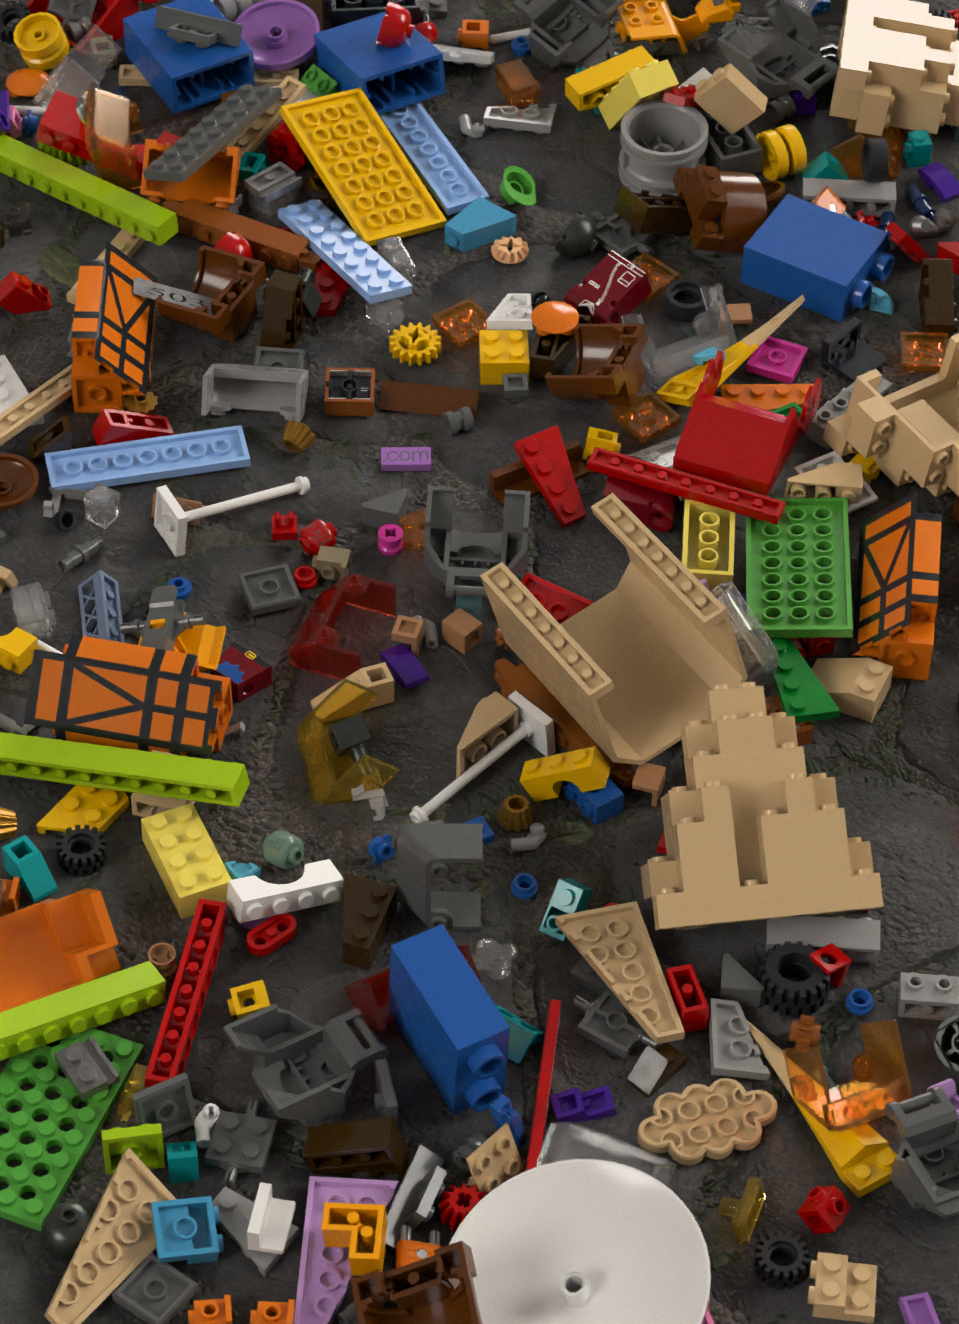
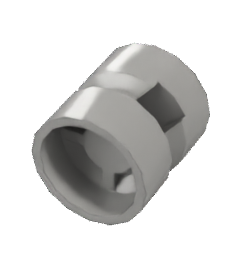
[212,0,253,22]

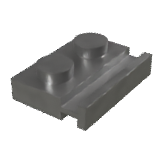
[244,161,302,204]
[54,1035,120,1101]

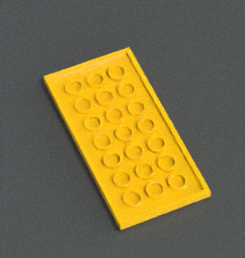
[279,87,447,246]

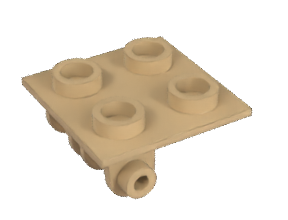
[466,1123,524,1195]

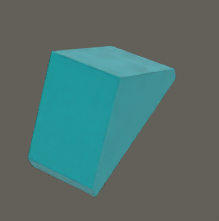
[801,151,849,182]
[166,1141,199,1184]

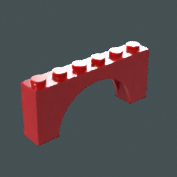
[35,90,182,181]

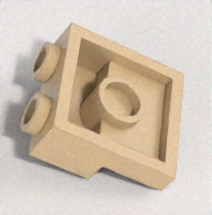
[807,1252,877,1323]

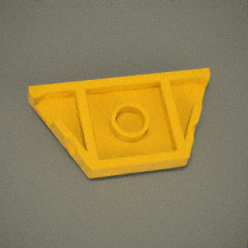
[36,785,130,834]

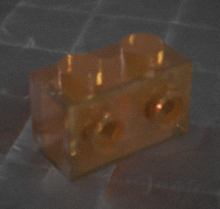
[495,59,540,108]

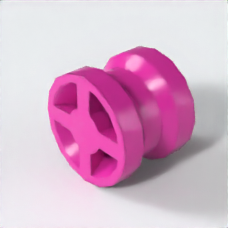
[378,524,403,556]

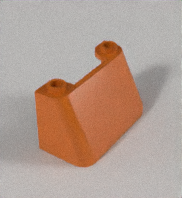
[140,139,241,210]

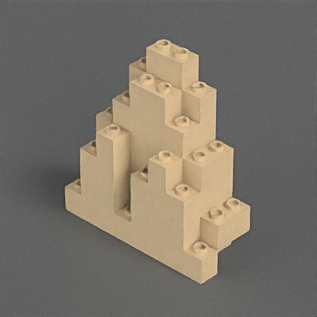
[829,0,959,136]
[822,333,959,497]
[641,682,884,931]

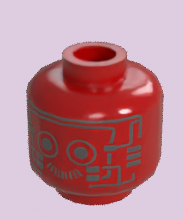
[298,519,338,556]

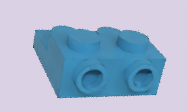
[151,1196,224,1265]

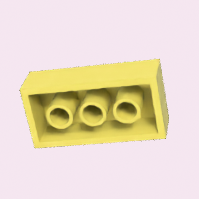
[598,59,679,130]
[681,499,735,597]
[141,802,231,919]

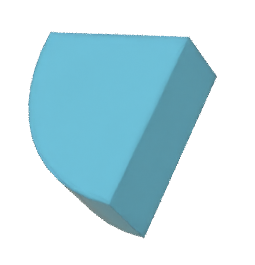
[869,287,894,315]
[692,347,726,365]
[224,861,261,880]

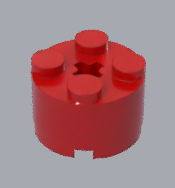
[266,119,309,172]

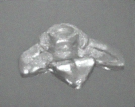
[464,939,518,979]

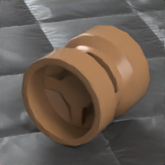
[148,942,177,982]

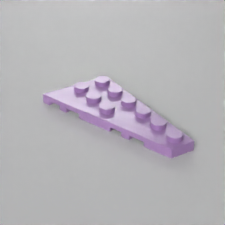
[294,1176,399,1324]

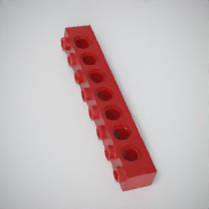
[144,898,228,1089]

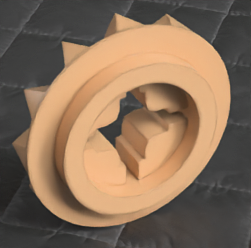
[491,235,529,264]

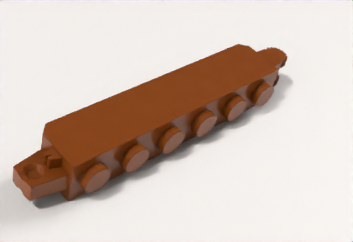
[162,198,322,274]
[494,658,636,789]

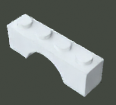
[226,859,344,923]

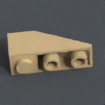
[783,462,863,503]
[310,662,394,722]

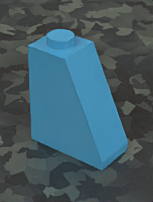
[445,196,516,252]

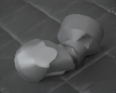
[908,208,957,237]

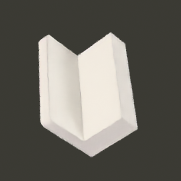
[247,1182,295,1254]

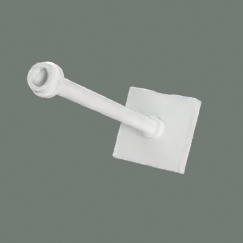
[154,476,310,557]
[409,690,556,823]

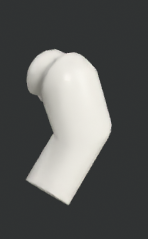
[194,1103,220,1148]

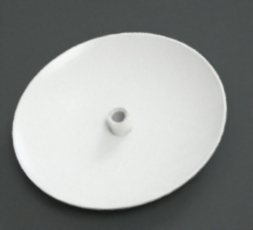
[449,1159,711,1324]

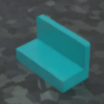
[496,1006,545,1064]

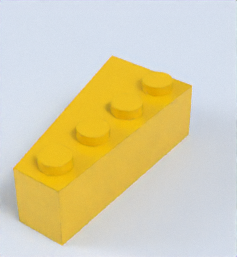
[565,45,654,111]

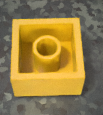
[479,330,529,385]

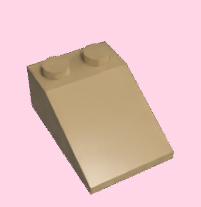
[811,658,893,723]
[456,691,519,779]

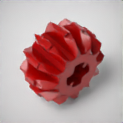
[438,1182,486,1232]

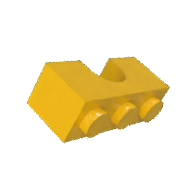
[0,627,39,674]
[520,746,611,802]

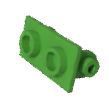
[300,64,340,97]

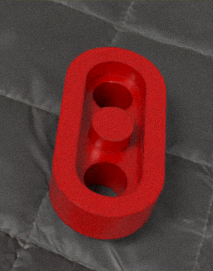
[246,913,297,956]

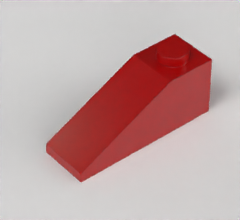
[91,408,175,445]

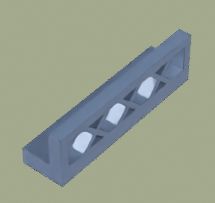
[78,570,125,643]

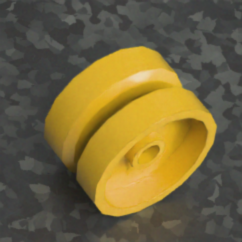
[13,12,70,71]
[756,124,807,181]

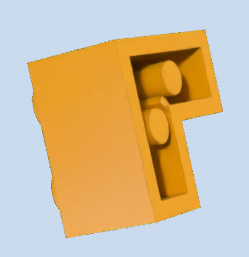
[321,1202,388,1276]

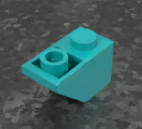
[2,835,58,903]
[539,878,594,942]

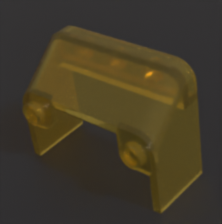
[297,679,399,805]

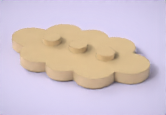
[637,1078,777,1165]

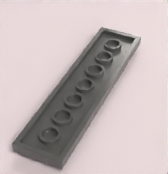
[143,84,283,182]

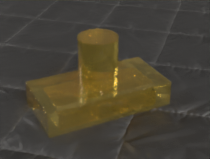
[116,1063,147,1121]
[719,1176,766,1243]

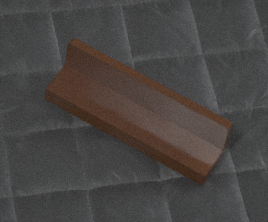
[379,380,481,419]
[489,439,590,507]

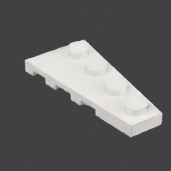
[0,355,44,426]

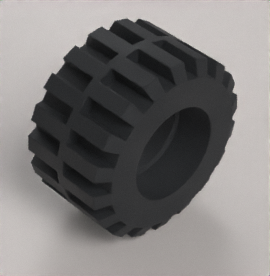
[758,941,831,1018]

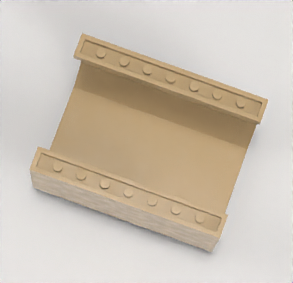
[480,493,748,765]

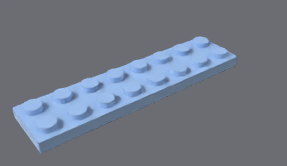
[379,102,489,216]
[278,200,412,304]
[44,425,251,495]

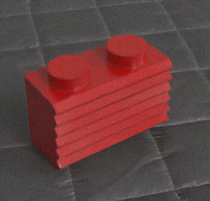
[665,964,709,1033]

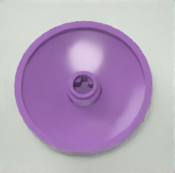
[235,0,321,71]

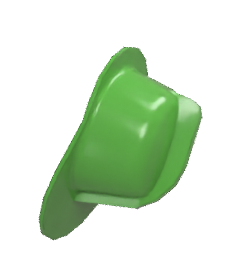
[499,166,536,206]

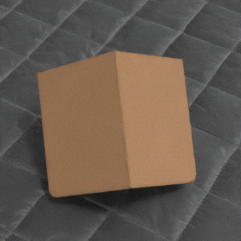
[720,303,753,338]
[442,608,483,654]
[391,615,424,658]
[632,763,666,807]

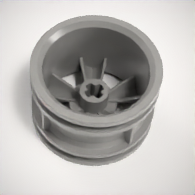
[618,100,709,197]

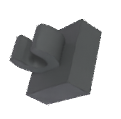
[502,373,529,403]

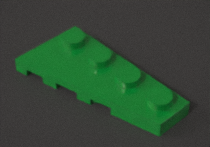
[762,638,840,723]

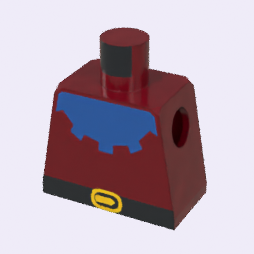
[211,641,272,702]

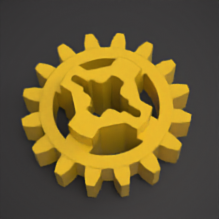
[389,322,441,366]

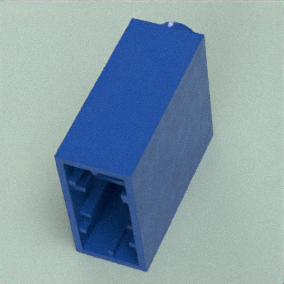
[123,0,254,114]
[314,11,446,115]
[741,194,894,322]
[388,924,510,1115]

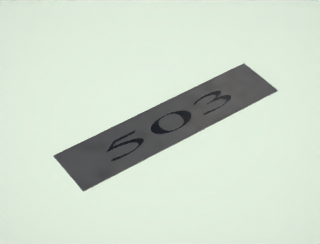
[133,277,215,314]

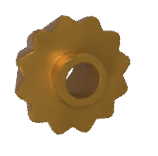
[124,392,158,415]
[282,420,317,454]
[497,794,535,832]
[0,807,17,842]

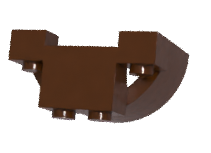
[672,165,767,254]
[155,245,267,342]
[545,323,648,407]
[350,1241,482,1324]

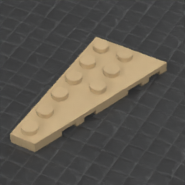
[555,901,685,1044]
[44,1148,176,1324]

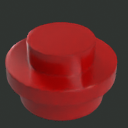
[292,566,318,590]

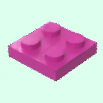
[746,336,809,384]

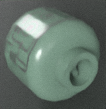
[263,830,304,870]

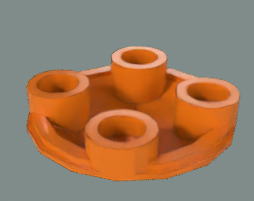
[6,68,50,99]
[531,301,579,336]

